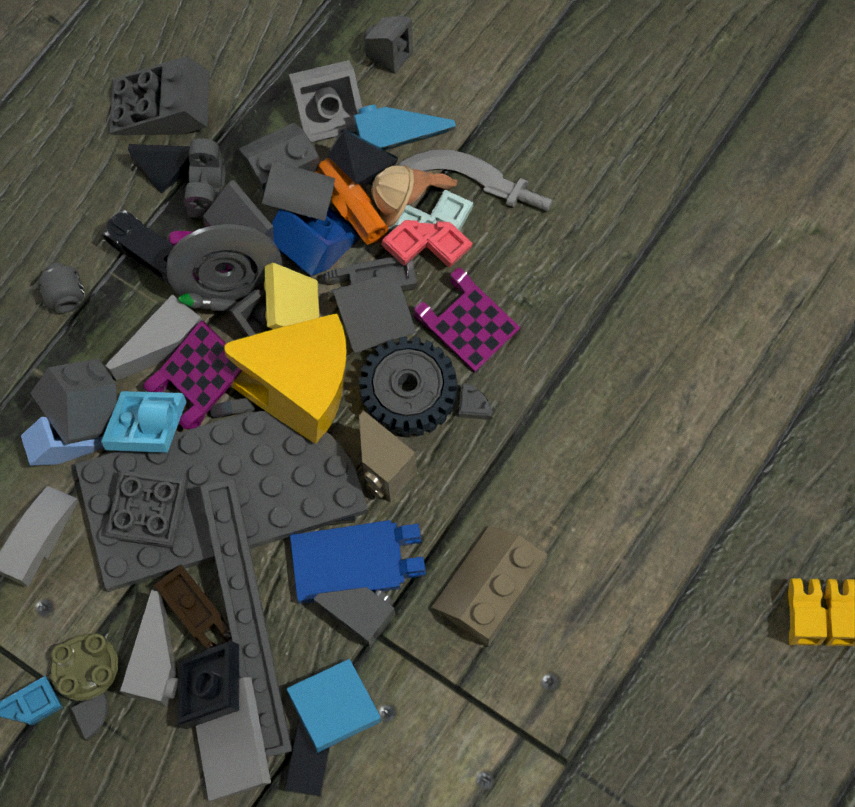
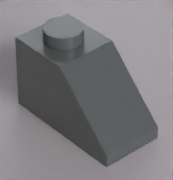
[364,16,413,74]
[314,587,395,647]

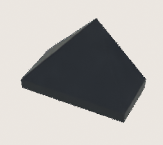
[327,128,398,185]
[128,144,190,194]

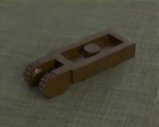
[154,564,232,650]

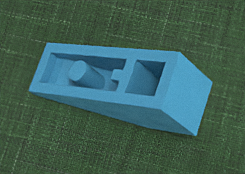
[353,104,456,150]

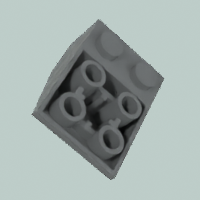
[109,55,210,135]

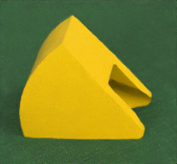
[225,314,346,444]

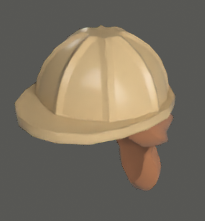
[371,165,457,227]

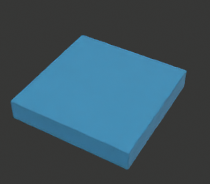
[287,659,381,753]

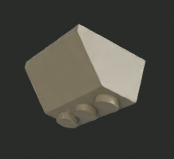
[432,525,548,647]

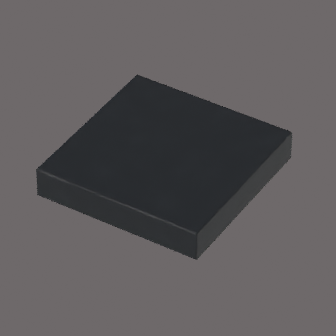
[177,641,239,729]

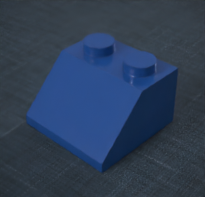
[272,207,360,276]

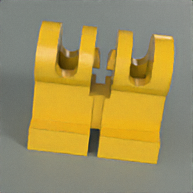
[788,578,855,646]

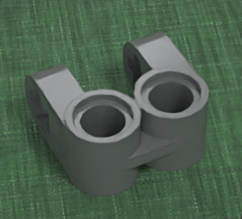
[184,138,226,219]

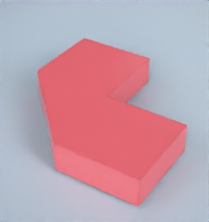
[381,220,473,268]

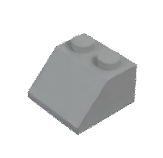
[289,60,362,142]

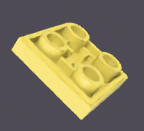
[264,263,320,329]

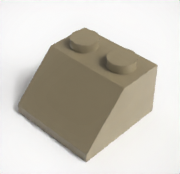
[359,410,417,502]

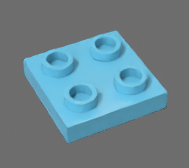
[101,391,186,452]

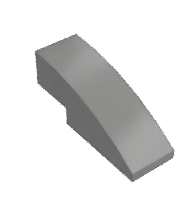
[0,486,78,587]

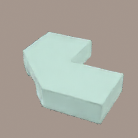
[388,190,473,233]

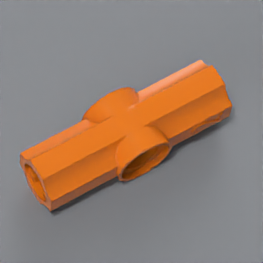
[315,158,389,245]

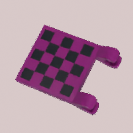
[414,268,521,373]
[144,321,243,430]

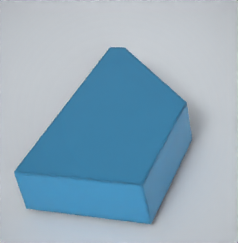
[0,676,63,725]

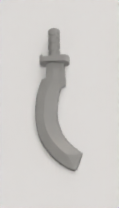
[399,149,553,211]

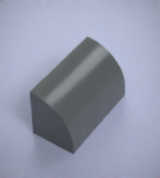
[262,161,335,221]

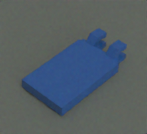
[290,520,426,604]

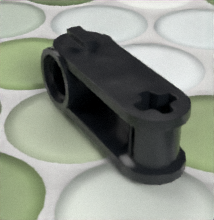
[101,210,174,286]

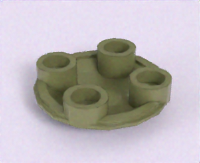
[50,633,118,701]

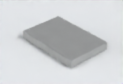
[196,677,271,801]

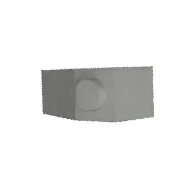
[105,295,202,381]
[120,590,179,707]

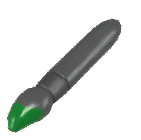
[178,293,241,312]

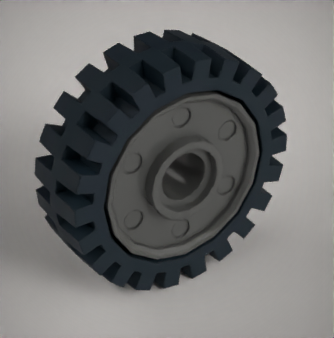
[359,336,457,437]

